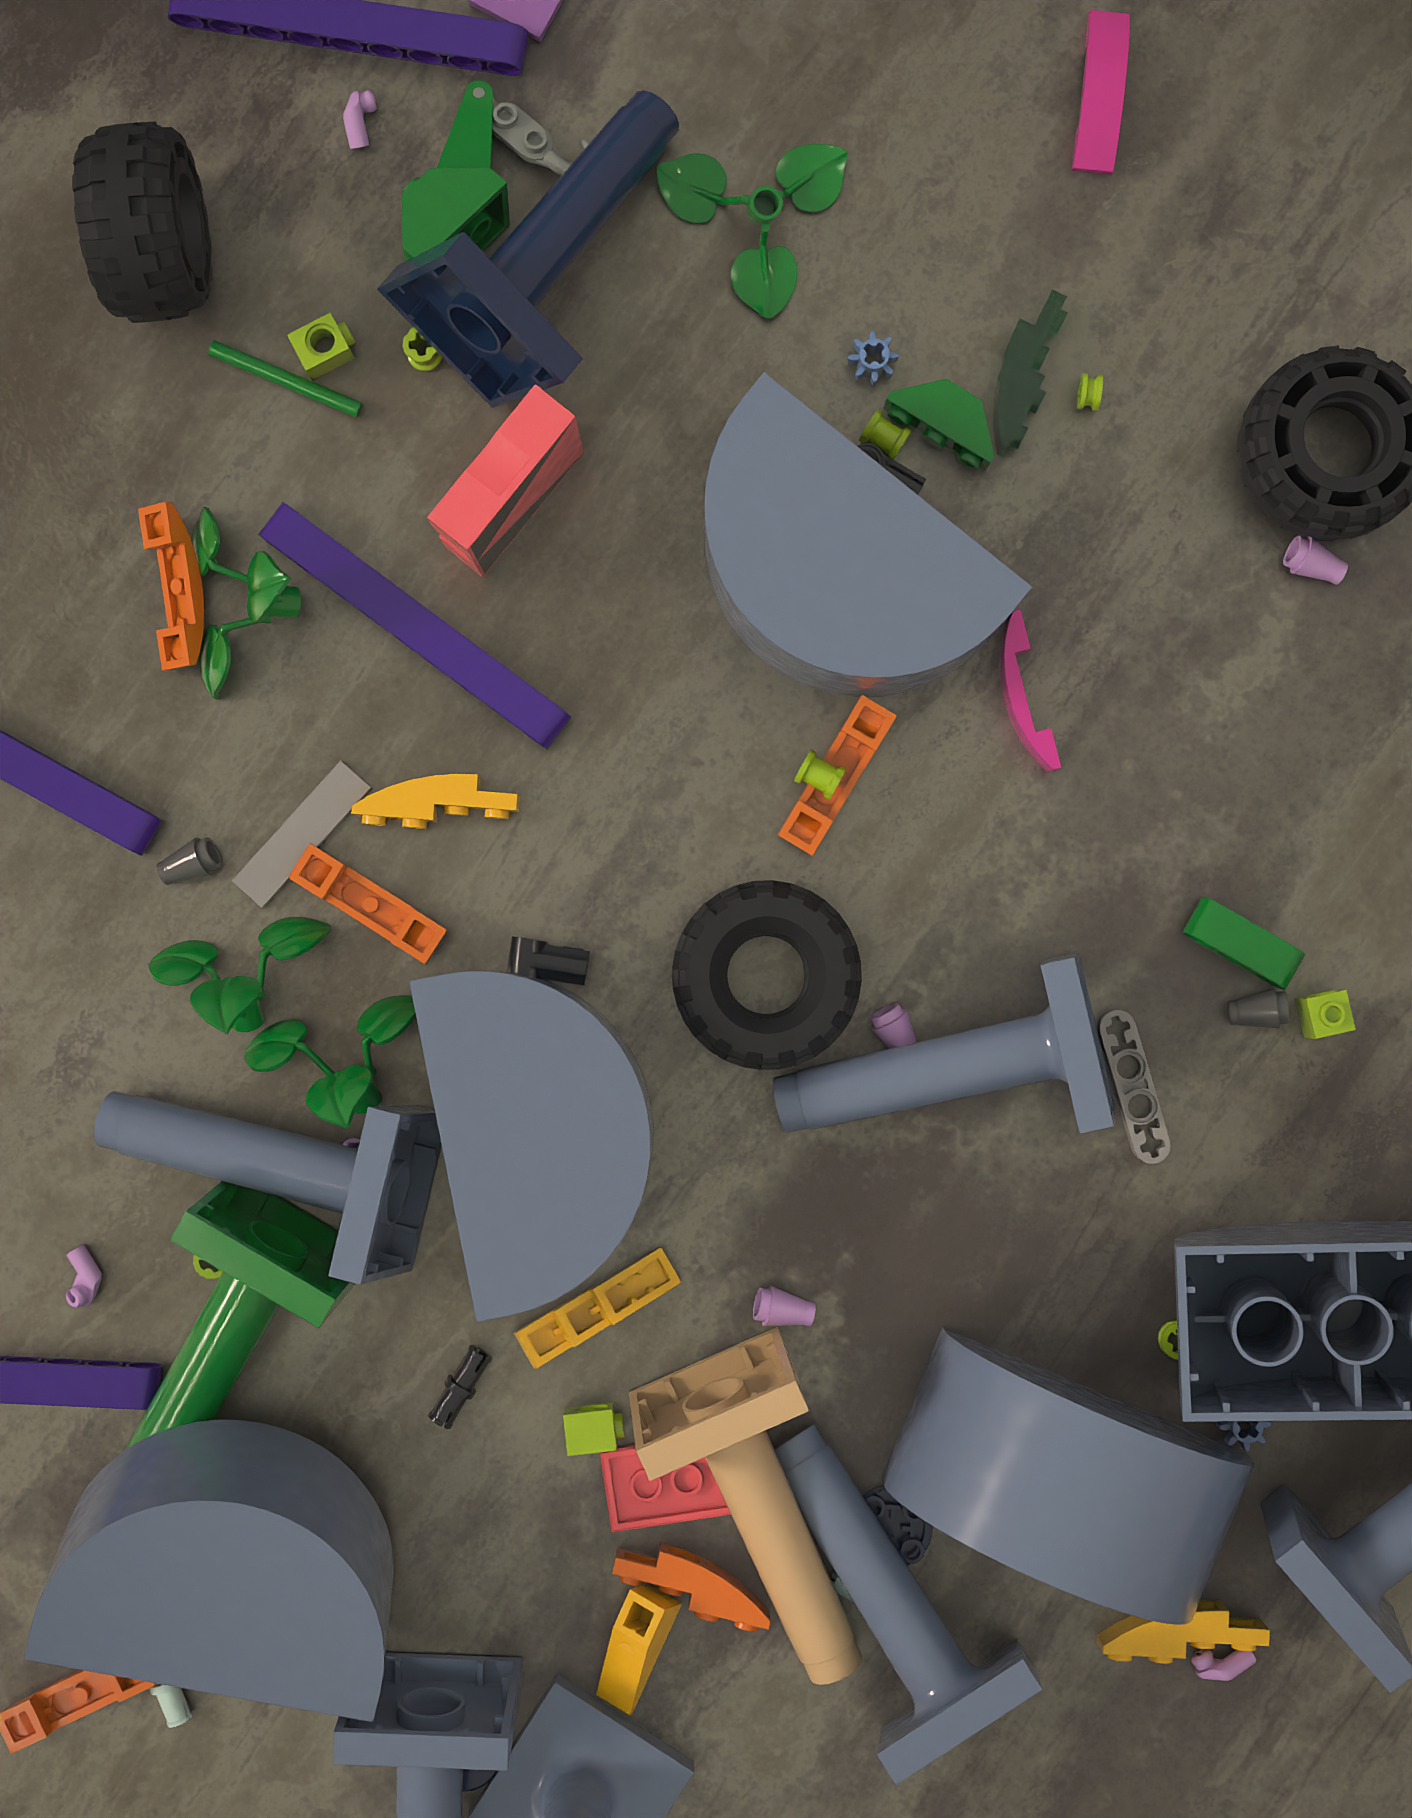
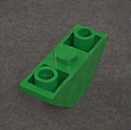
[883,379,995,471]

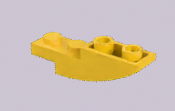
[351,774,520,829]
[1096,1600,1270,1664]

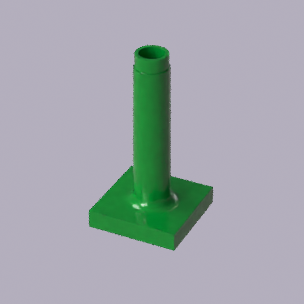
[124,1181,356,1451]

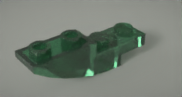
[993,289,1068,457]

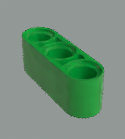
[1182,896,1306,990]

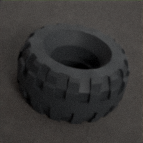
[72,121,212,323]
[1237,345,1412,542]
[672,880,862,1070]

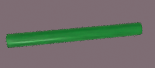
[208,340,363,418]

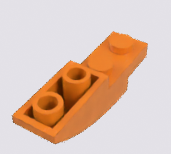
[612,1542,770,1632]

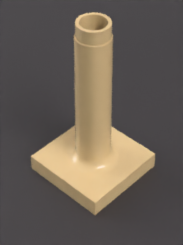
[629,1327,862,1685]

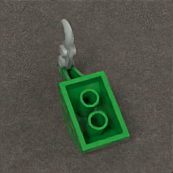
[401,80,590,262]

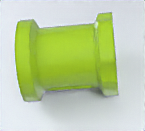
[403,327,443,372]
[859,409,912,460]
[794,749,847,800]

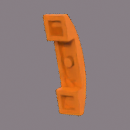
[138,501,204,671]
[778,695,897,856]
[288,843,448,965]
[0,1670,157,1754]

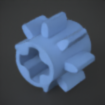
[847,331,899,386]
[1216,1421,1271,1452]

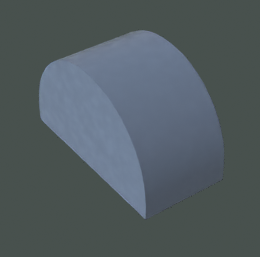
[704,372,1032,697]
[409,971,654,1322]
[1174,1221,1412,1422]
[881,1327,1255,1625]
[24,1420,394,1722]

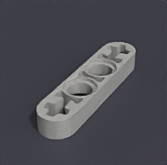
[1096,1009,1171,1164]

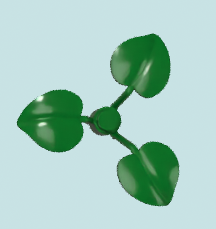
[656,144,848,319]
[191,507,301,700]
[148,917,331,1034]
[243,995,416,1128]

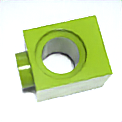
[287,312,356,381]
[1294,989,1356,1039]
[563,1402,625,1456]

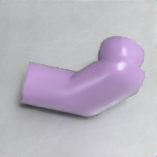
[343,90,377,149]
[66,1244,102,1308]
[1191,1649,1256,1681]

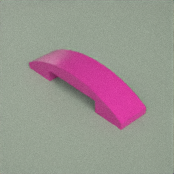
[1072,10,1130,175]
[999,609,1061,773]

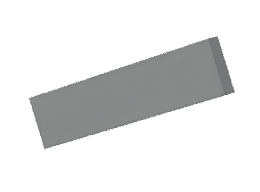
[232,760,373,908]

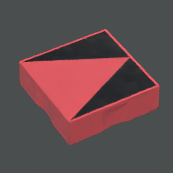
[427,384,584,577]

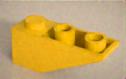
[596,1583,682,1715]

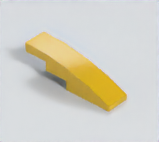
[514,1247,682,1369]

